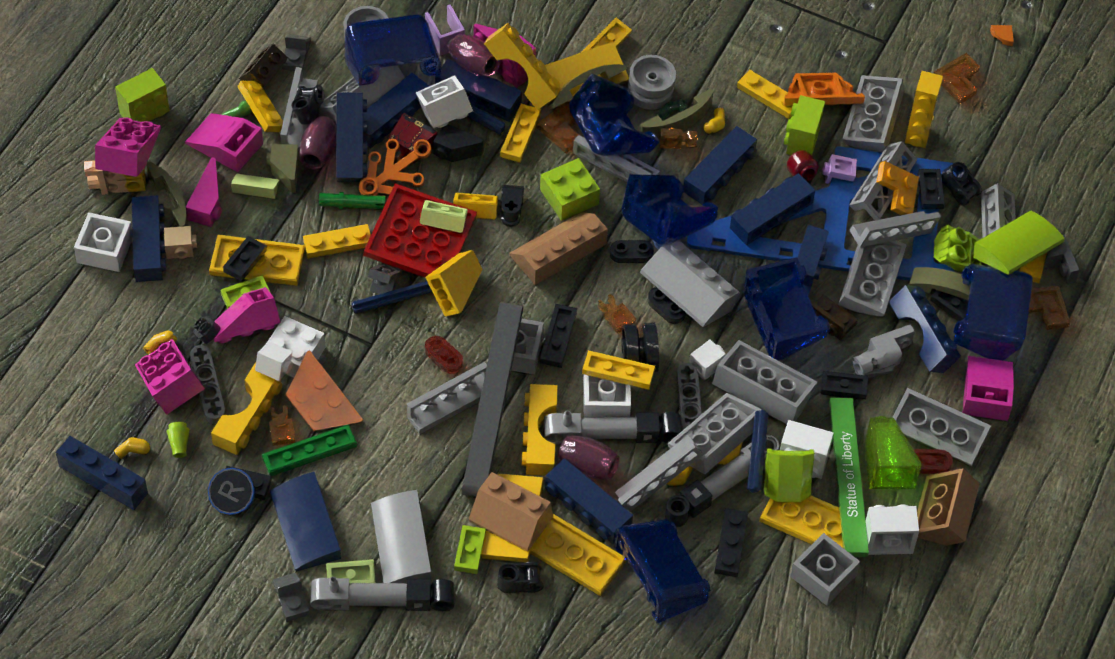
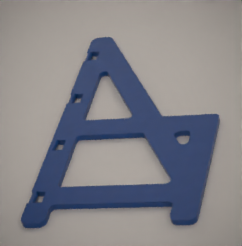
[687,146,957,281]

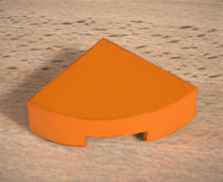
[990,25,1014,46]

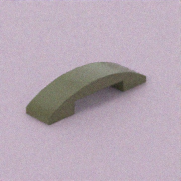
[548,64,627,110]
[639,89,713,140]
[146,161,188,227]
[909,267,999,315]

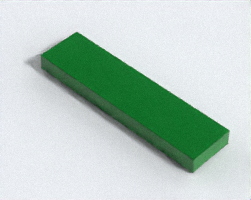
[262,424,357,476]

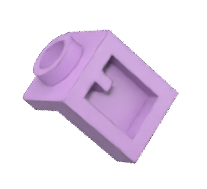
[822,154,857,184]

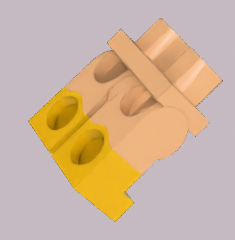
[84,160,146,195]

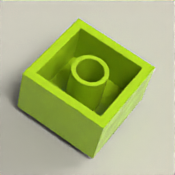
[115,68,170,122]
[784,95,825,155]
[540,158,600,221]

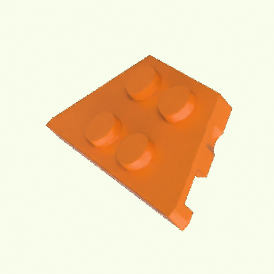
[783,73,865,106]
[286,350,363,432]

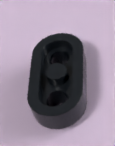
[610,240,654,263]
[648,287,686,324]
[193,316,220,344]

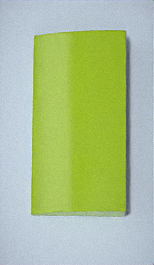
[973,211,1065,275]

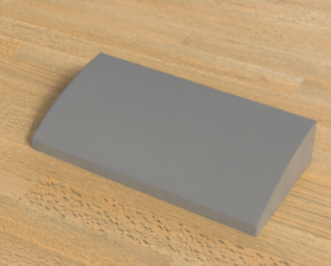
[842,75,905,153]
[838,240,906,316]
[888,388,991,466]
[668,393,761,474]
[371,490,431,583]

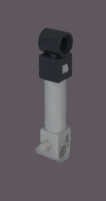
[544,411,682,445]
[665,434,779,527]
[310,577,455,612]

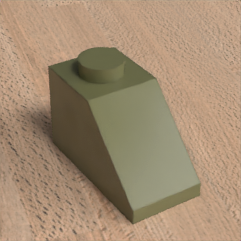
[267,144,299,193]

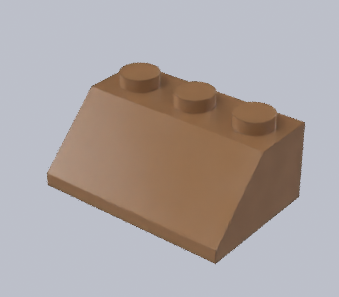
[917,468,980,546]
[469,472,553,552]

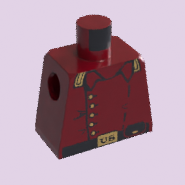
[388,113,438,164]

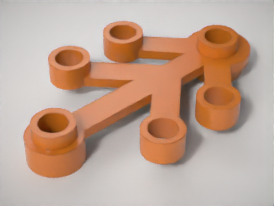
[359,139,432,196]

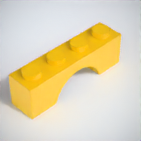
[484,23,561,110]
[905,71,943,148]
[211,362,282,455]
[522,384,558,476]

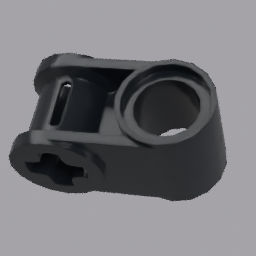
[291,85,324,125]
[941,162,982,206]
[501,185,524,227]
[497,562,544,593]

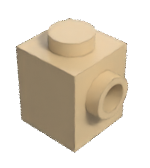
[164,226,197,259]

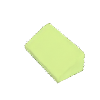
[231,174,279,199]
[420,200,468,233]
[326,559,375,583]

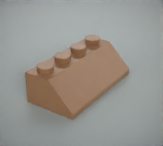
[510,212,608,285]

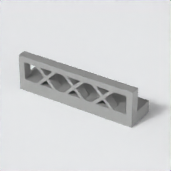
[280,67,318,153]
[573,133,660,192]
[849,141,917,220]
[981,183,1016,267]
[850,211,941,247]
[407,362,487,435]
[615,435,704,512]

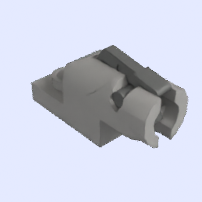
[853,324,915,378]

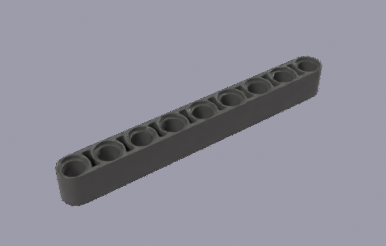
[462,302,523,497]

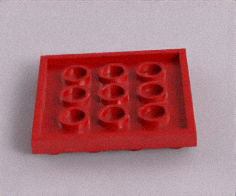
[363,183,477,277]

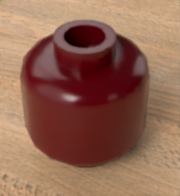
[786,150,819,181]

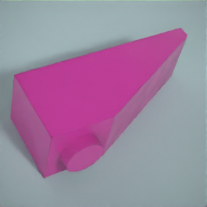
[186,157,222,227]

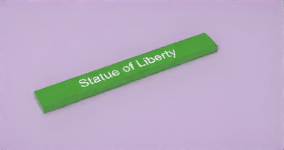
[829,398,869,557]

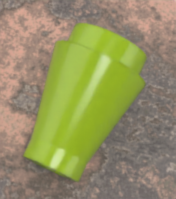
[166,422,190,458]

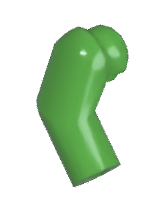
[222,101,252,118]

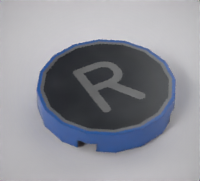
[208,468,256,515]

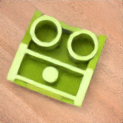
[933,225,983,279]
[764,449,814,502]

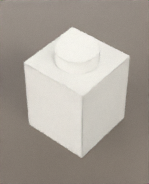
[689,340,726,381]
[255,341,293,381]

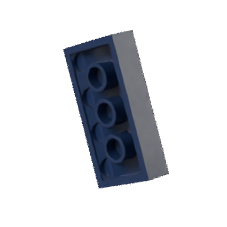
[270,472,341,572]

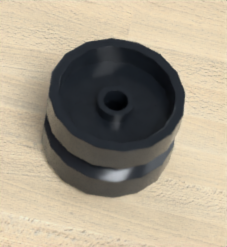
[621,322,659,372]

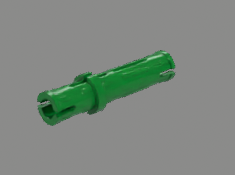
[319,192,385,209]

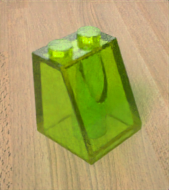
[865,416,921,489]

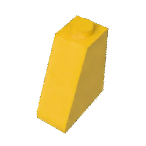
[425,250,483,317]

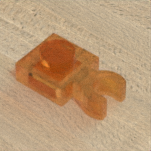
[660,128,697,149]
[598,294,636,334]
[269,405,296,446]

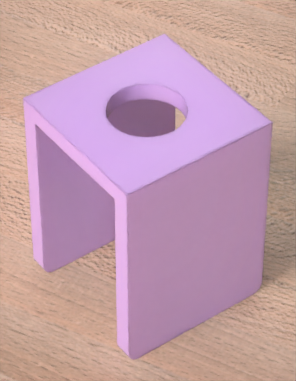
[425,5,465,56]

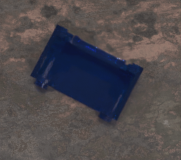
[345,15,441,86]
[569,73,660,156]
[622,174,718,245]
[744,257,830,361]
[953,264,1033,361]
[614,519,711,623]

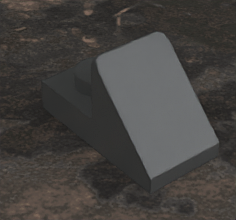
[282,34,311,72]
[1043,235,1079,284]
[368,263,403,294]
[272,573,309,622]

